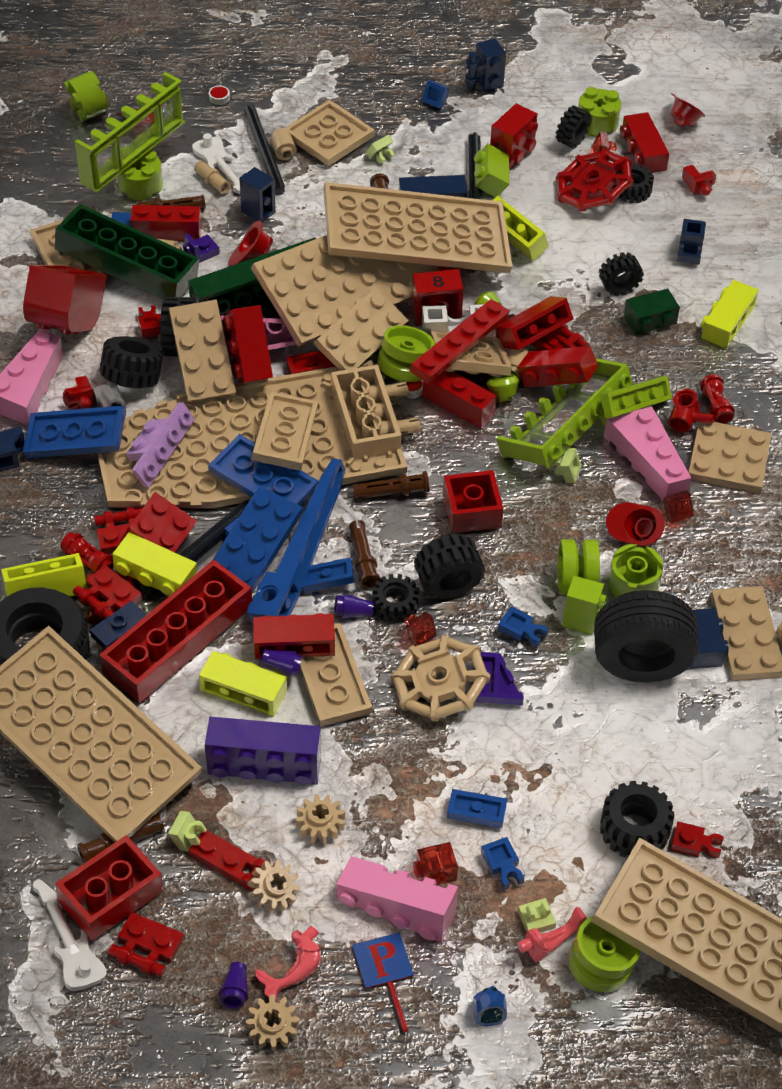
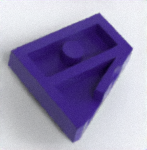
[472,652,524,706]

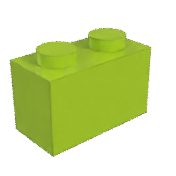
[474,143,510,197]
[562,576,607,635]

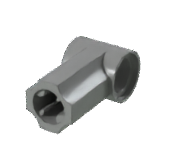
[92,382,126,410]

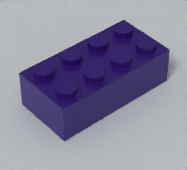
[205,716,321,785]

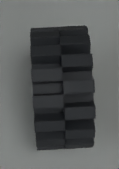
[555,105,591,148]
[613,163,654,203]
[599,252,644,296]
[372,574,419,624]

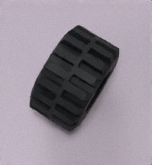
[160,297,197,357]
[99,336,163,389]
[414,534,486,600]
[600,781,674,858]

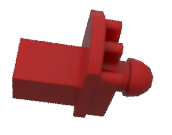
[682,165,716,196]
[62,375,95,410]

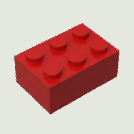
[223,305,273,383]
[55,835,163,941]

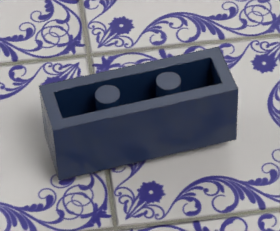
[398,175,468,198]

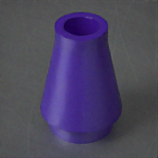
[334,593,373,619]
[260,649,302,677]
[219,962,248,1009]

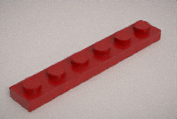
[409,299,510,384]

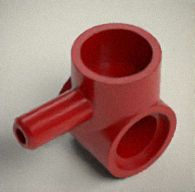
[668,389,715,432]

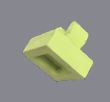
[365,135,394,164]
[552,448,582,483]
[168,811,207,852]
[518,898,556,933]

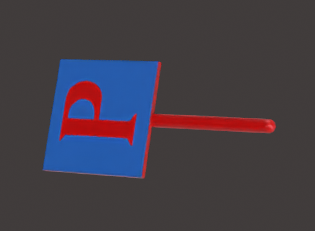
[352,932,414,1033]

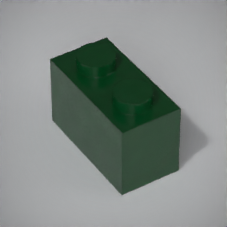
[623,288,680,335]

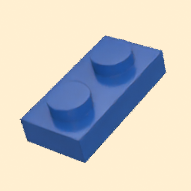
[302,557,355,593]
[447,789,507,828]

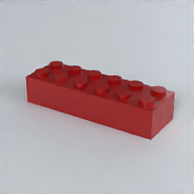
[99,560,252,703]

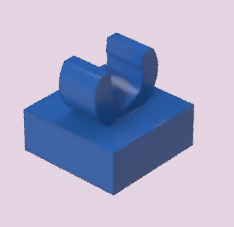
[421,80,449,108]

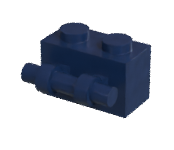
[465,38,506,92]

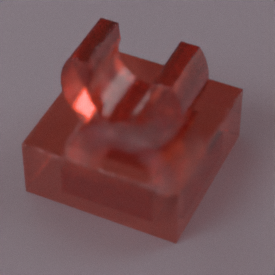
[591,131,617,153]
[663,490,694,523]
[404,612,437,646]

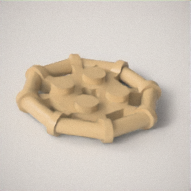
[391,635,491,722]

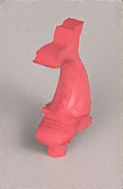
[517,906,587,963]
[255,925,322,1003]

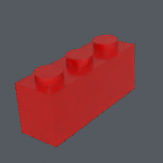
[620,112,669,173]
[130,205,202,242]
[496,296,574,350]
[517,346,598,387]
[422,371,496,429]
[253,613,335,659]

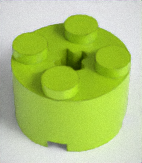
[63,71,109,122]
[578,87,621,137]
[118,150,163,200]
[608,544,663,597]

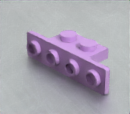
[126,402,194,487]

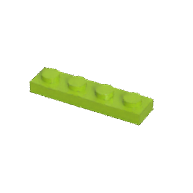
[600,375,672,418]

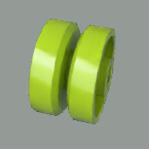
[377,325,435,382]
[557,539,600,596]
[568,916,640,992]

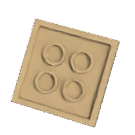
[284,99,375,167]
[430,330,512,377]
[688,422,772,494]

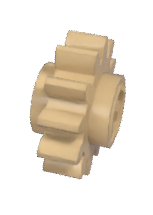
[296,794,345,844]
[248,859,301,913]
[246,994,300,1051]

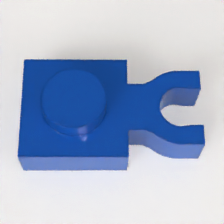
[497,606,548,648]
[481,837,524,890]

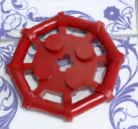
[556,148,634,212]

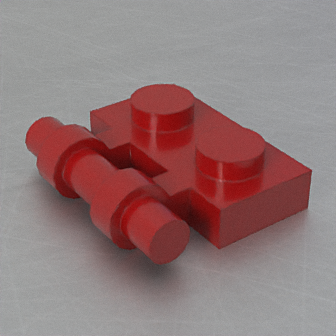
[531,324,589,351]
[94,507,142,554]
[73,565,142,619]
[108,912,185,977]

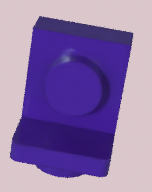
[183,234,220,263]

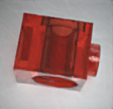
[413,842,458,885]

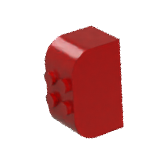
[23,265,107,335]

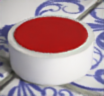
[209,86,230,105]
[400,380,423,399]

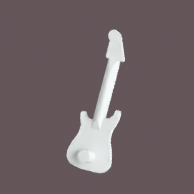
[192,133,240,195]
[33,880,106,991]

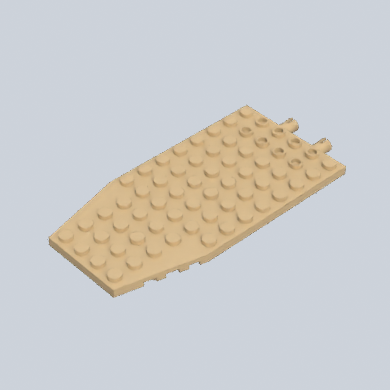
[97,360,421,508]

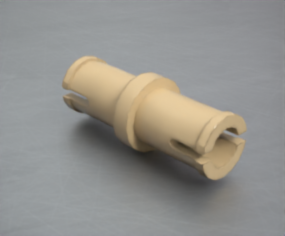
[194,160,231,194]

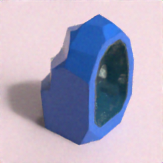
[473,986,507,1026]

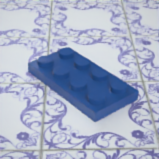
[22,406,126,458]
[208,434,319,506]
[213,486,304,594]

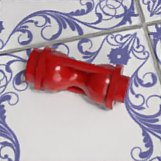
[700,374,735,424]
[60,532,114,573]

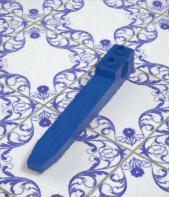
[247,459,346,624]

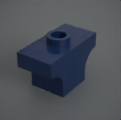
[677,219,706,265]
[0,426,25,472]
[90,601,146,649]

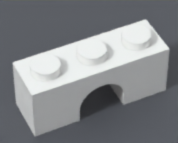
[422,304,494,338]

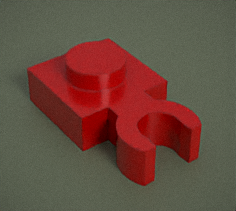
[138,305,161,337]
[671,821,724,858]

